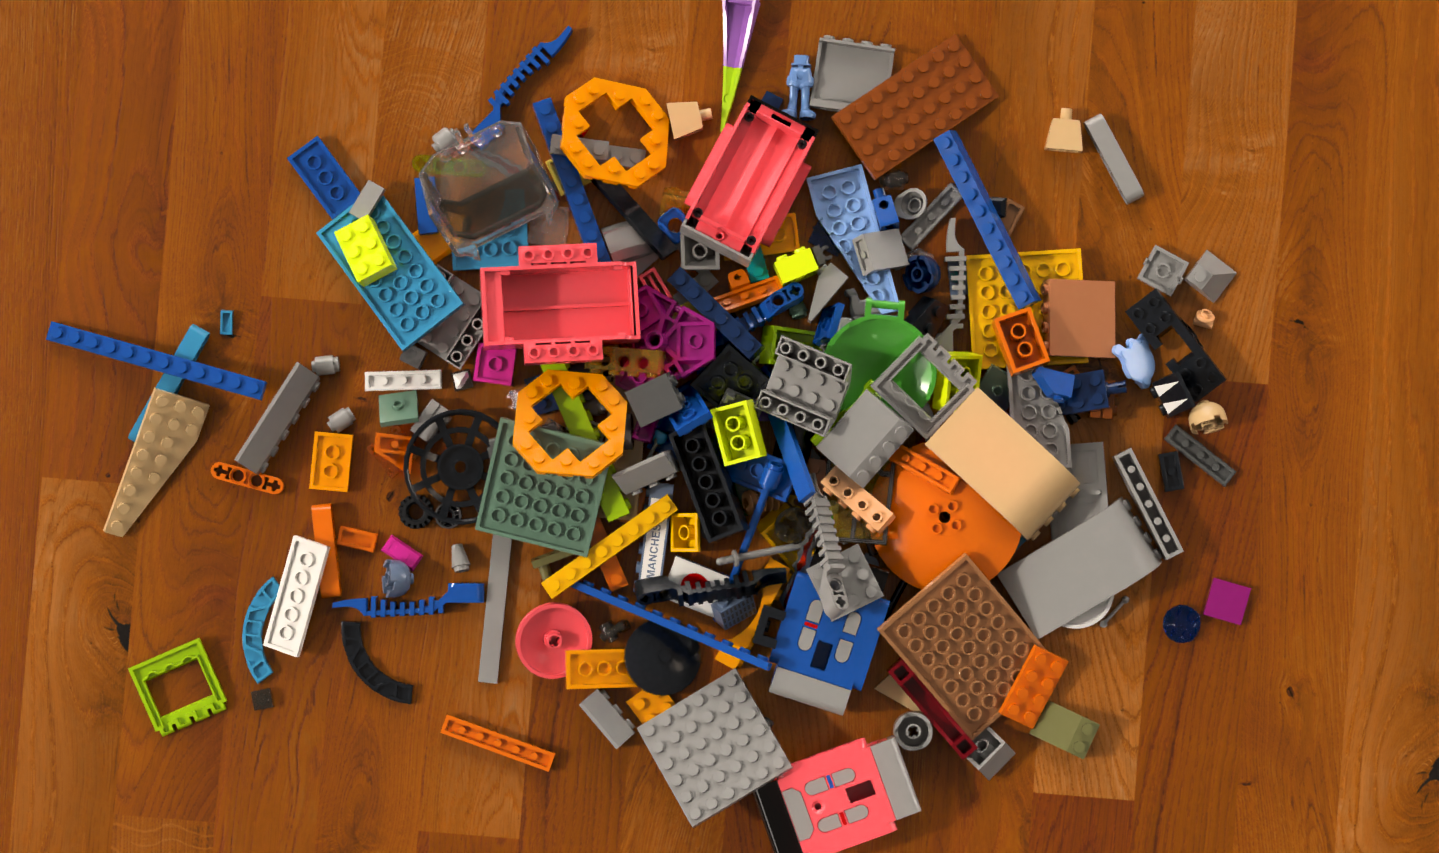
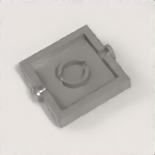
[1137,245,1189,297]

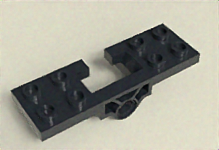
[1125,288,1227,403]

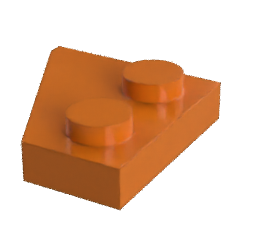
[374,432,413,474]

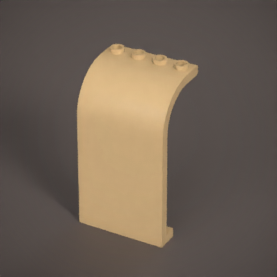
[925,387,1080,542]

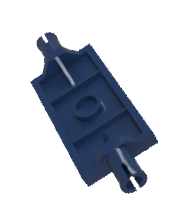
[1058,370,1127,416]

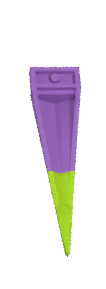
[720,0,761,132]

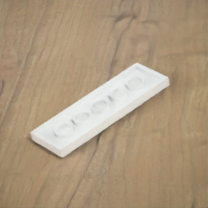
[263,535,330,657]

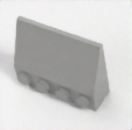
[816,389,914,488]

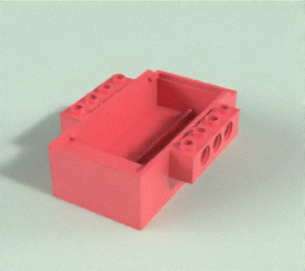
[480,243,641,366]

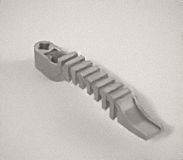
[933,218,967,351]
[803,473,849,619]

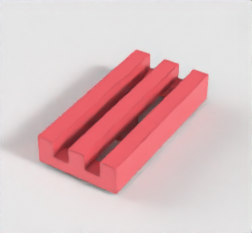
[638,267,674,300]

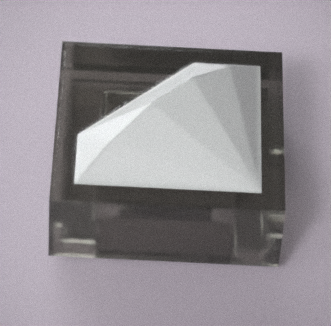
[451,369,474,392]

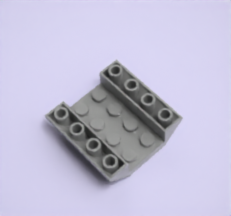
[417,264,483,370]
[754,335,852,437]

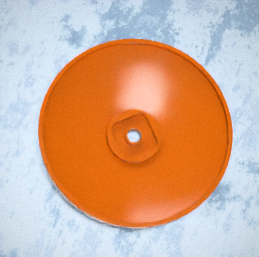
[870,442,1021,590]

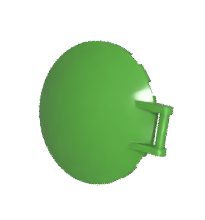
[824,297,937,416]

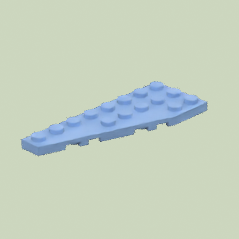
[806,164,899,315]

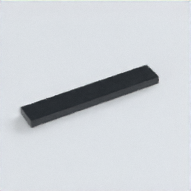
[590,179,678,261]

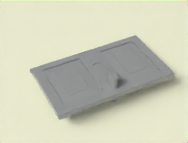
[1050,442,1109,541]

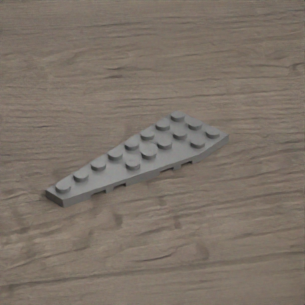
[1006,364,1072,469]

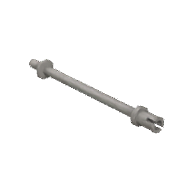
[716,527,864,567]

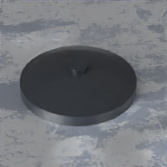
[624,618,701,696]

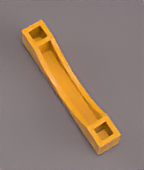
[715,558,792,669]

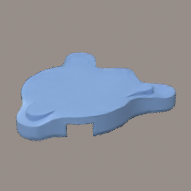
[1112,333,1155,389]

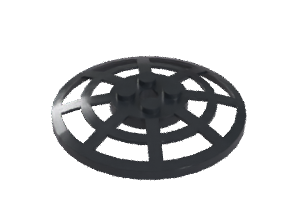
[403,409,499,525]

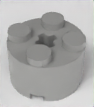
[893,711,933,751]

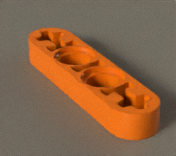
[211,462,285,494]

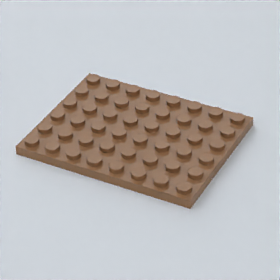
[877,553,1046,740]

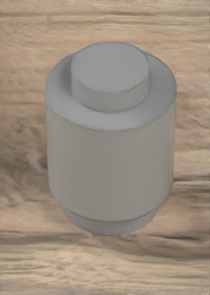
[311,355,340,376]
[327,407,356,433]

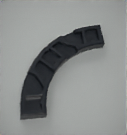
[341,621,413,704]

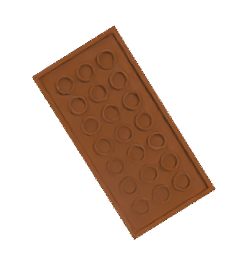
[831,34,999,181]

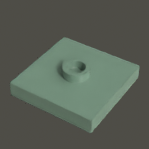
[979,363,1009,411]
[379,390,419,427]

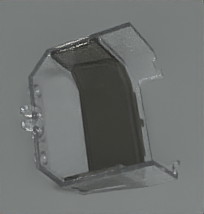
[418,120,559,261]

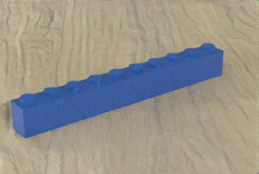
[532,97,611,262]
[933,130,1041,310]

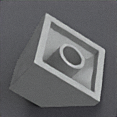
[680,233,720,270]
[1184,250,1237,303]

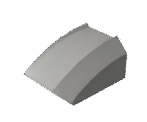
[601,221,653,262]

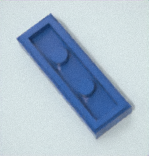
[414,176,439,235]

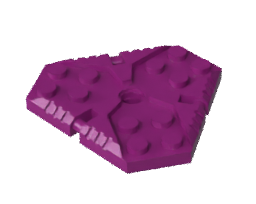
[615,285,716,391]

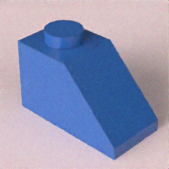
[1032,366,1075,403]

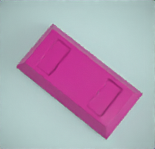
[381,535,423,571]

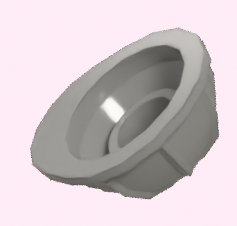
[894,188,928,220]

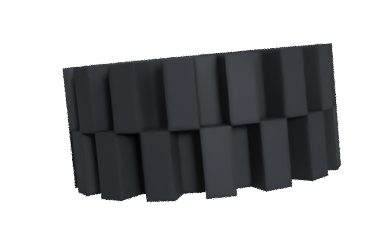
[398,494,434,529]

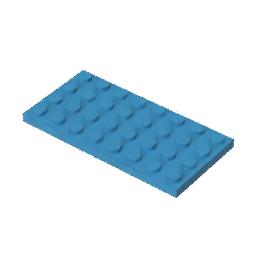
[316,195,465,352]

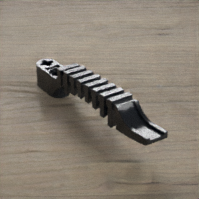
[633,568,787,607]

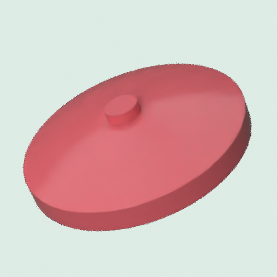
[515,602,592,679]

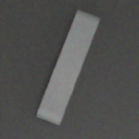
[1083,113,1144,205]

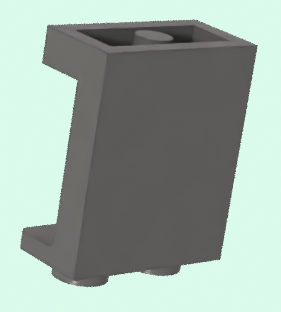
[625,372,686,427]

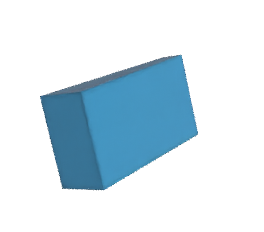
[220,310,234,335]

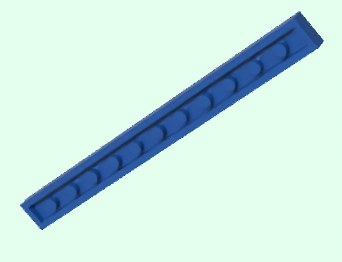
[46,321,267,401]
[571,580,772,671]

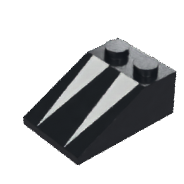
[1149,371,1196,418]

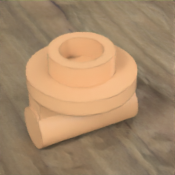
[1193,309,1215,329]

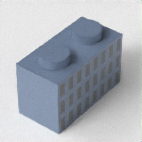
[711,595,757,630]

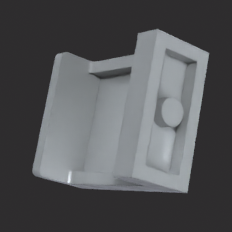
[852,228,909,276]

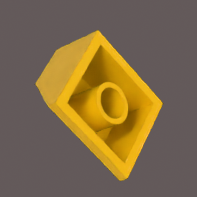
[671,513,701,552]

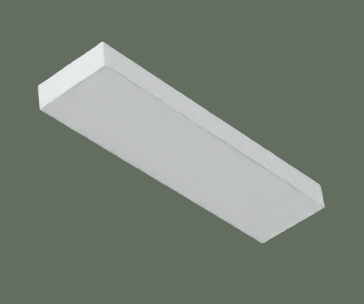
[365,370,442,391]

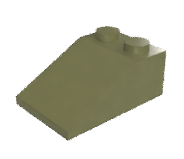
[1029,700,1100,760]

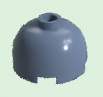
[382,559,414,598]

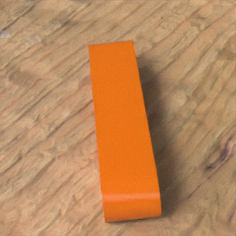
[311,503,342,599]

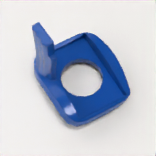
[657,207,686,244]

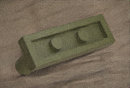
[531,550,574,581]

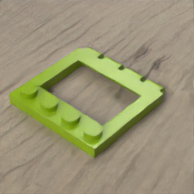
[128,637,227,737]

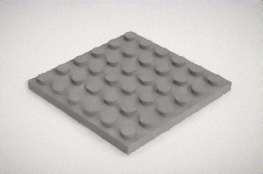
[637,668,793,828]

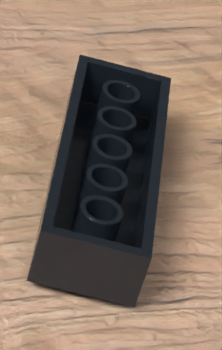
[668,421,750,543]

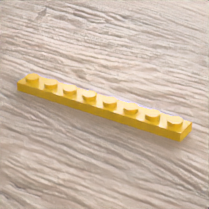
[541,494,679,599]

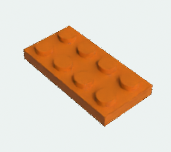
[998,644,1069,729]

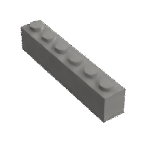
[1112,448,1184,560]

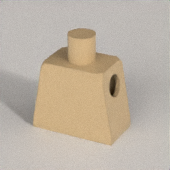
[666,102,713,141]
[1044,108,1083,153]

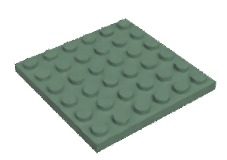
[475,417,609,557]

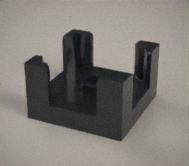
[752,605,786,649]

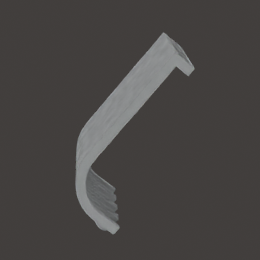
[997,496,1162,639]

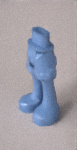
[780,55,816,121]

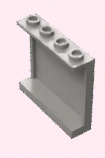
[809,35,895,112]

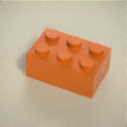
[991,307,1050,377]

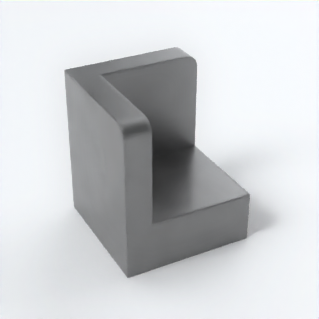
[399,345,428,370]

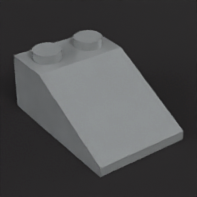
[807,262,848,324]

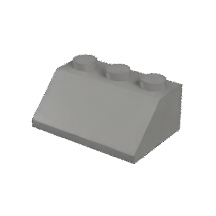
[612,449,681,496]
[579,688,635,749]

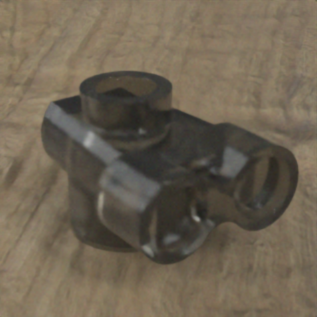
[599,620,631,643]

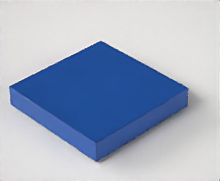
[813,302,845,346]

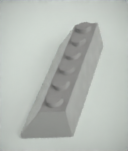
[234,362,321,476]

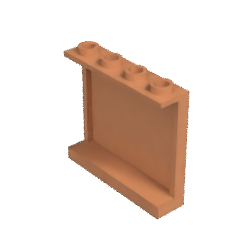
[1041,279,1115,360]

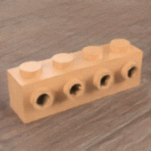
[821,465,896,535]

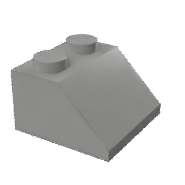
[967,726,1016,780]

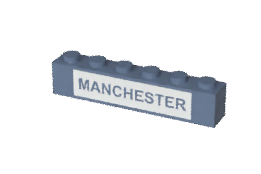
[633,483,674,592]

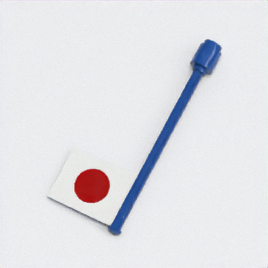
[668,461,784,621]

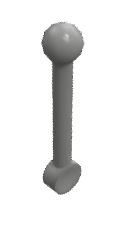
[1100,596,1129,628]

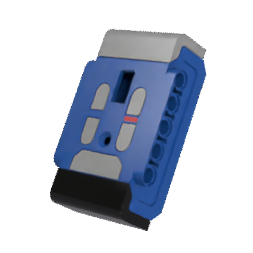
[768,546,890,716]

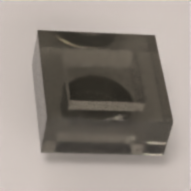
[251,688,274,711]

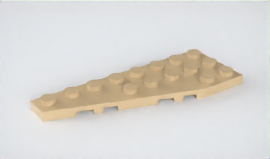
[103,387,210,537]

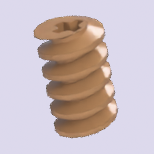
[742,490,784,515]

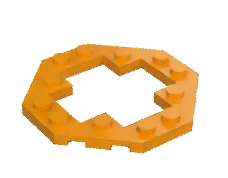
[560,77,670,189]
[513,369,627,479]

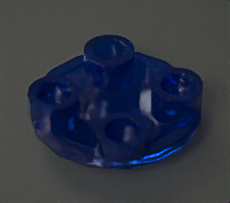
[1163,605,1201,643]

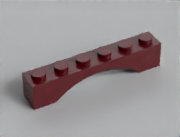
[886,658,978,760]

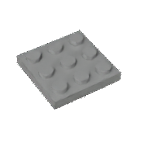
[806,544,884,622]

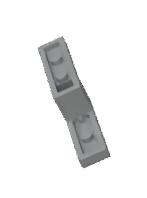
[549,134,646,168]

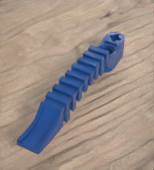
[468,25,573,151]
[673,282,804,371]
[332,583,484,618]

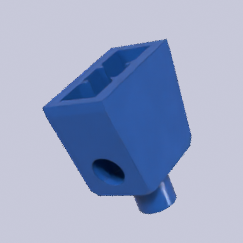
[872,188,899,231]

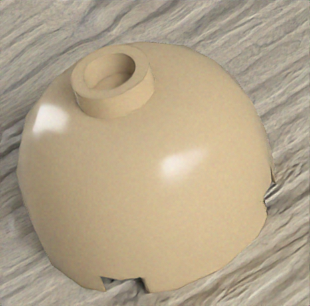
[1188,400,1228,434]

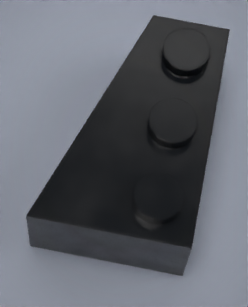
[905,296,950,339]

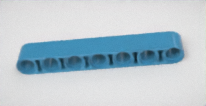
[128,324,210,442]

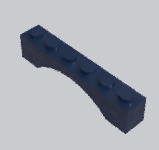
[667,267,765,362]

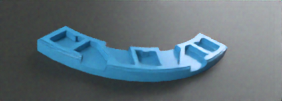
[242,576,280,684]

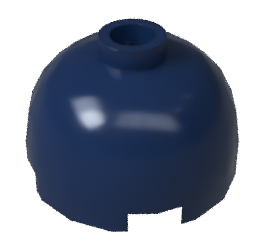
[902,255,941,293]

